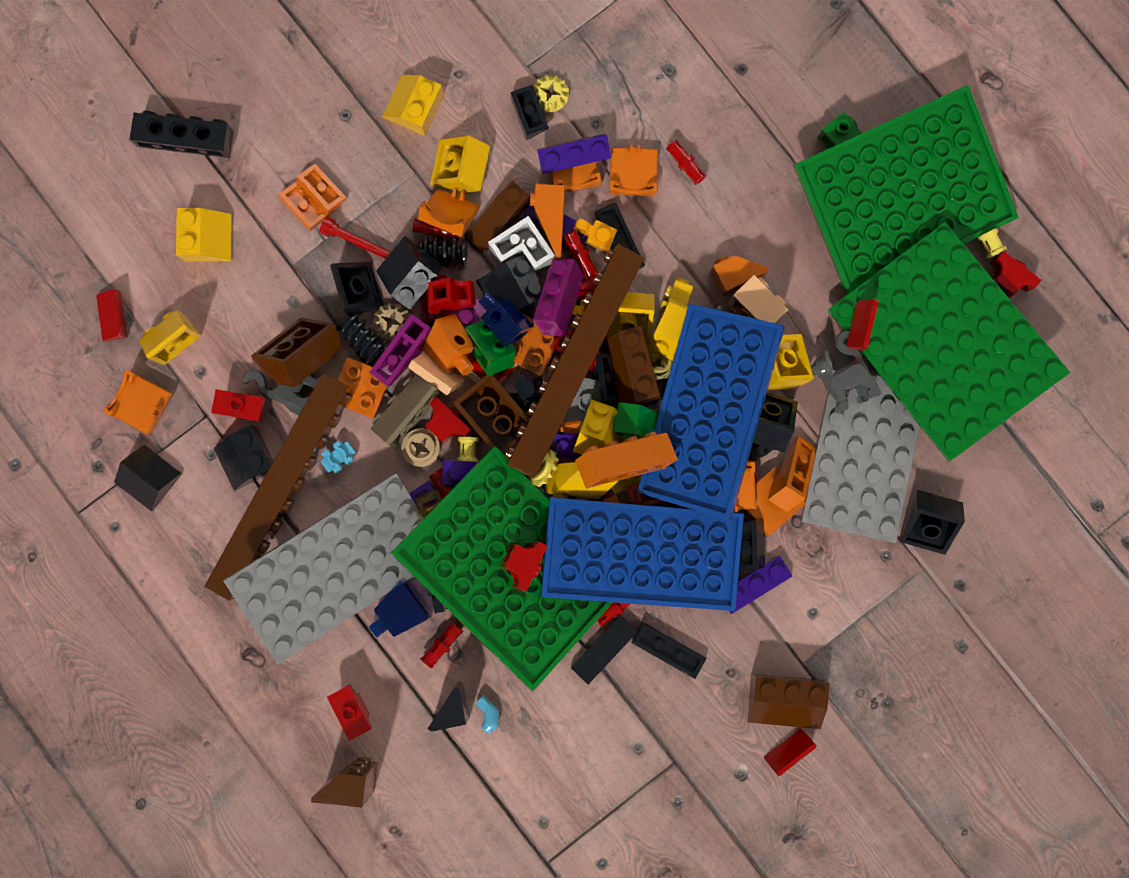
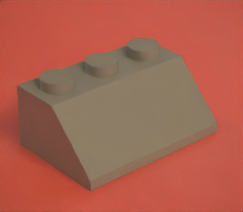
[371,374,442,449]

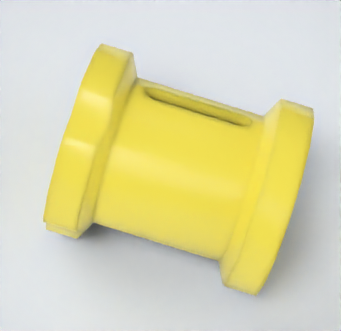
[977,228,1007,259]
[457,437,480,462]

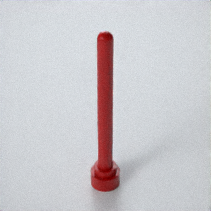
[319,216,391,259]

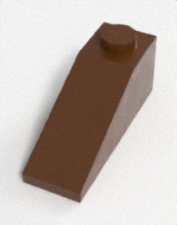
[465,180,530,254]

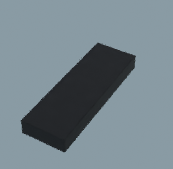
[594,202,645,270]
[571,615,638,685]
[631,622,707,679]

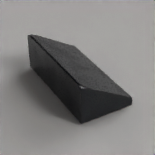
[510,85,549,140]
[595,353,618,403]
[739,519,765,569]

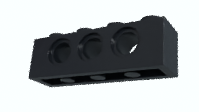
[129,111,234,158]

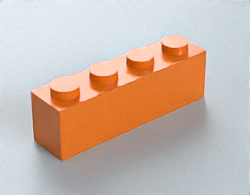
[575,432,678,489]

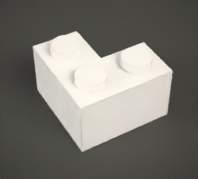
[488,216,555,274]

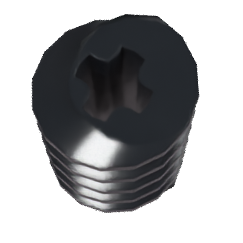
[418,234,468,270]
[336,312,387,365]

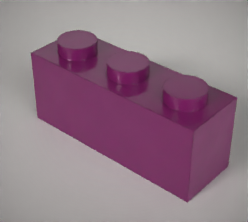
[533,259,584,336]

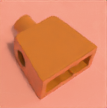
[422,314,474,375]

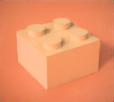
[727,275,788,323]

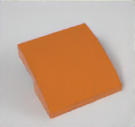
[278,164,346,232]
[744,467,806,536]

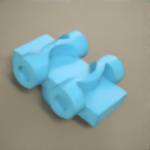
[320,440,356,474]

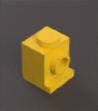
[660,278,694,311]

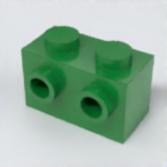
[818,112,862,149]
[465,317,516,376]
[613,402,659,440]

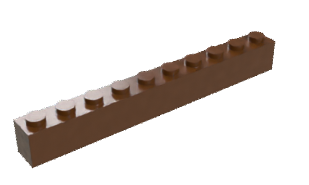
[504,244,644,478]
[204,373,353,601]

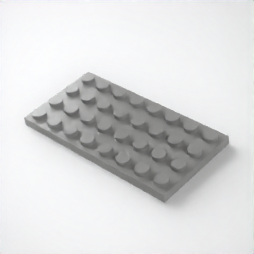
[800,338,920,543]
[223,473,423,664]

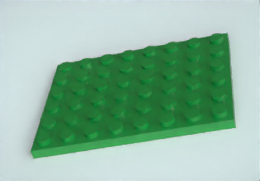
[793,85,1019,296]
[828,222,1071,462]
[390,446,612,692]

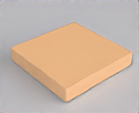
[408,352,467,395]

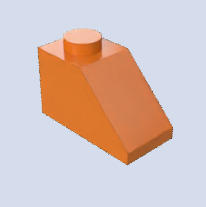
[711,255,769,295]

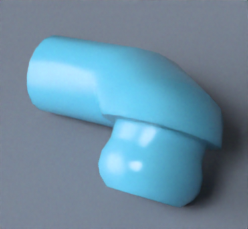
[475,695,499,733]

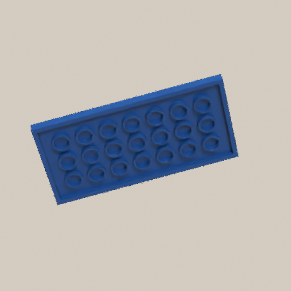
[637,303,785,520]
[541,497,744,611]

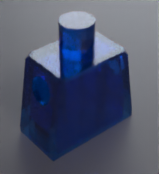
[478,292,534,347]
[369,581,431,638]

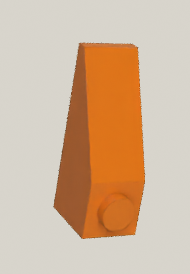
[530,184,565,259]
[768,436,816,512]

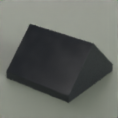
[330,262,384,316]
[114,445,183,511]
[427,681,470,732]

